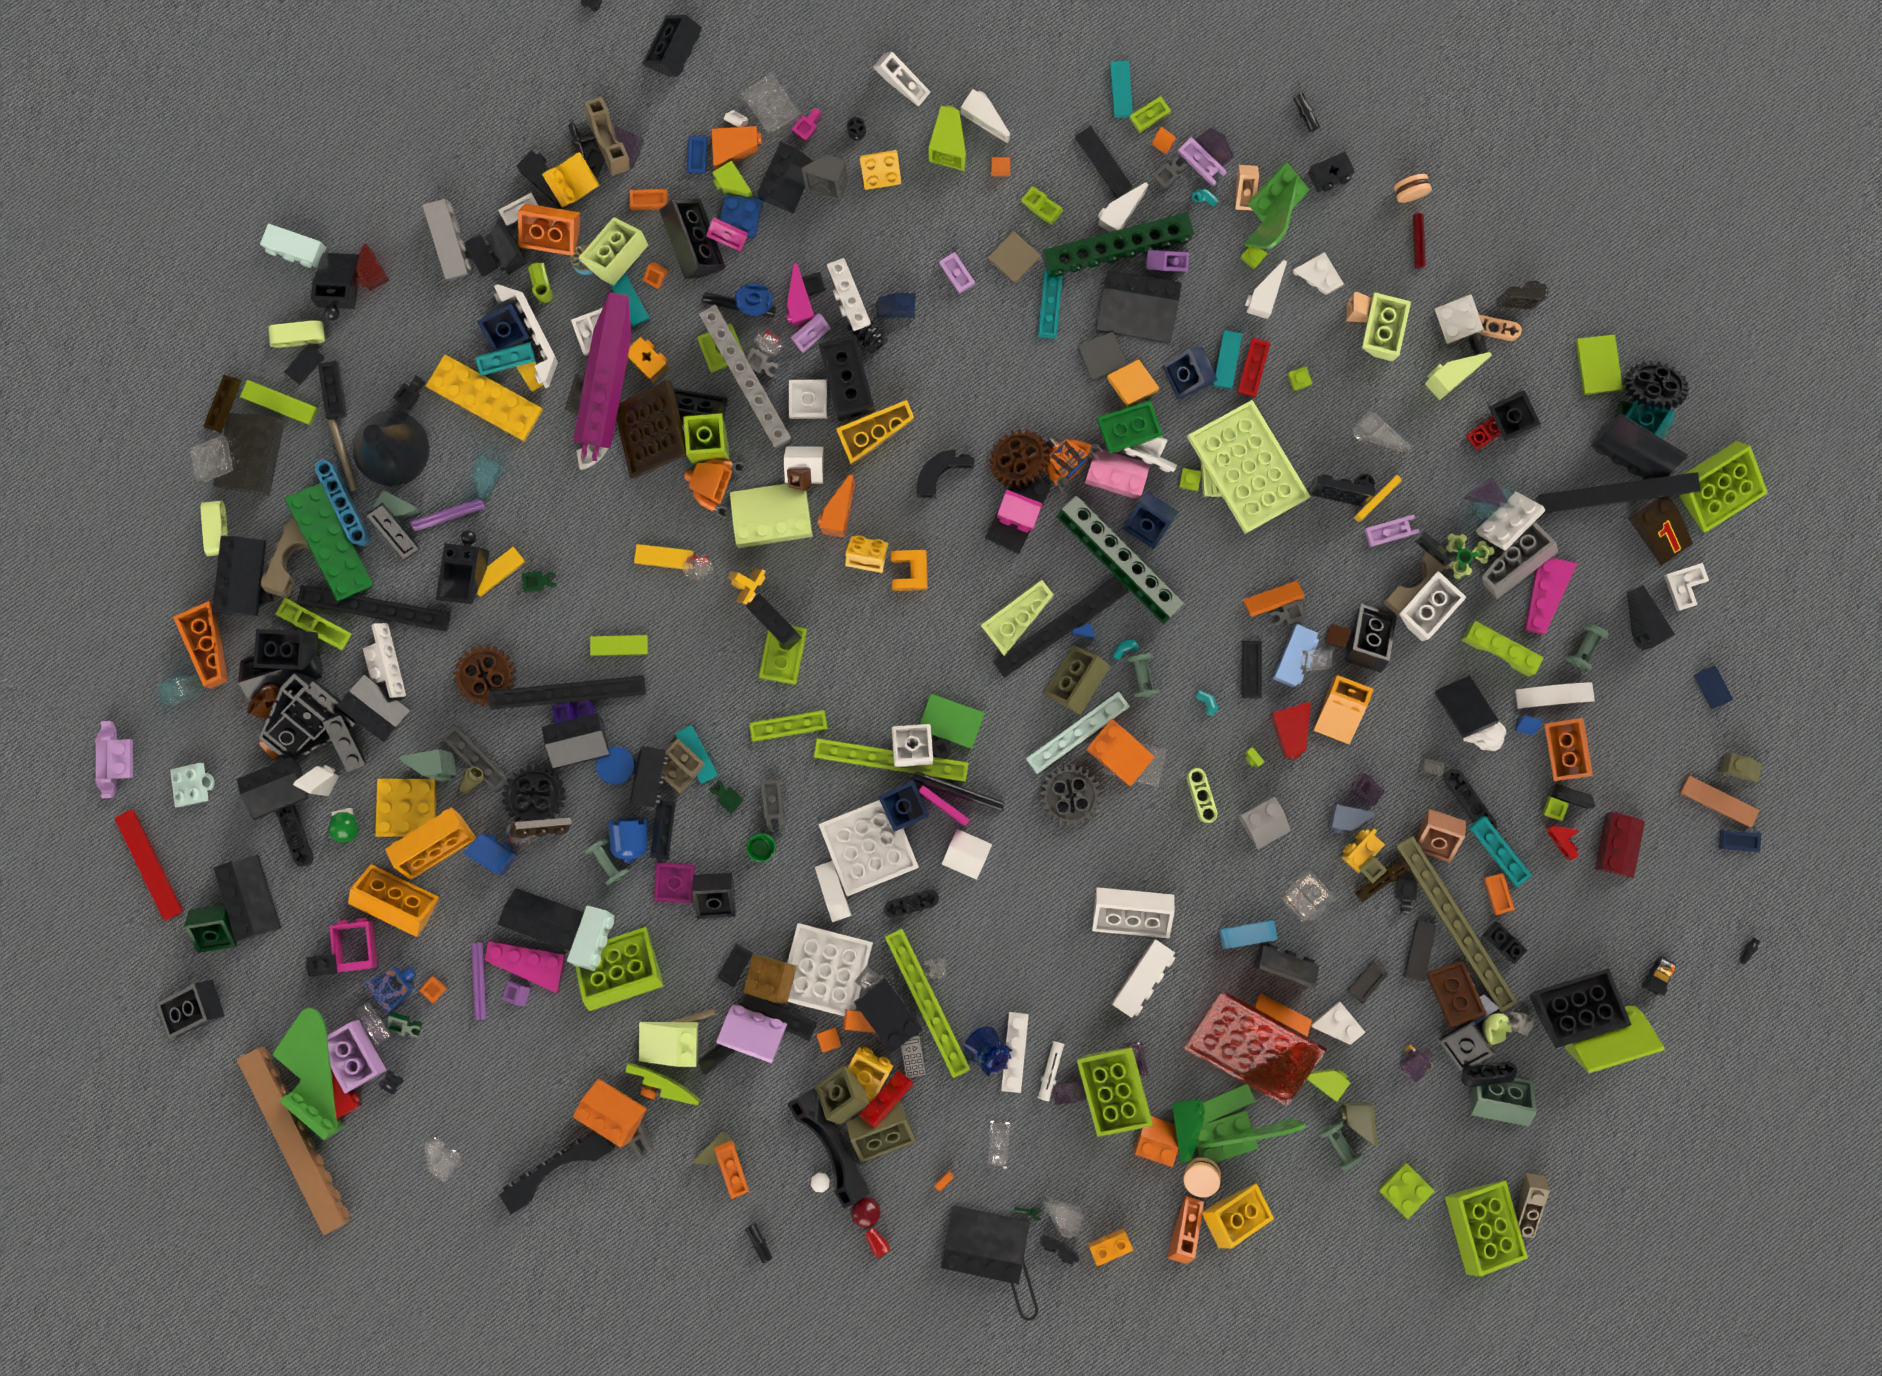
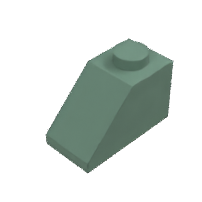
[373,490,421,521]

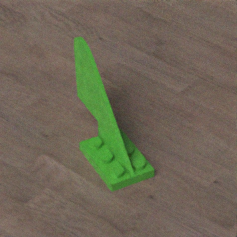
[1244,162,1310,249]
[272,1008,345,1140]
[1196,1110,1306,1163]

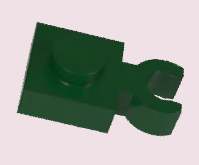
[522,571,557,593]
[710,780,744,814]
[385,1011,423,1038]

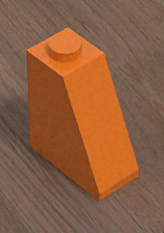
[712,126,762,170]

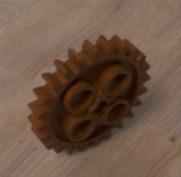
[989,429,1051,489]
[453,644,517,707]

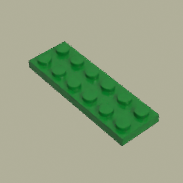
[284,483,373,602]

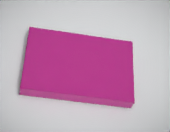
[919,786,970,827]

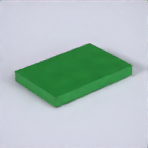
[1096,400,1163,454]

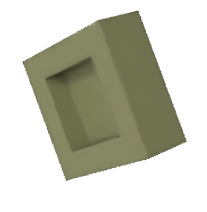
[1359,855,1387,883]

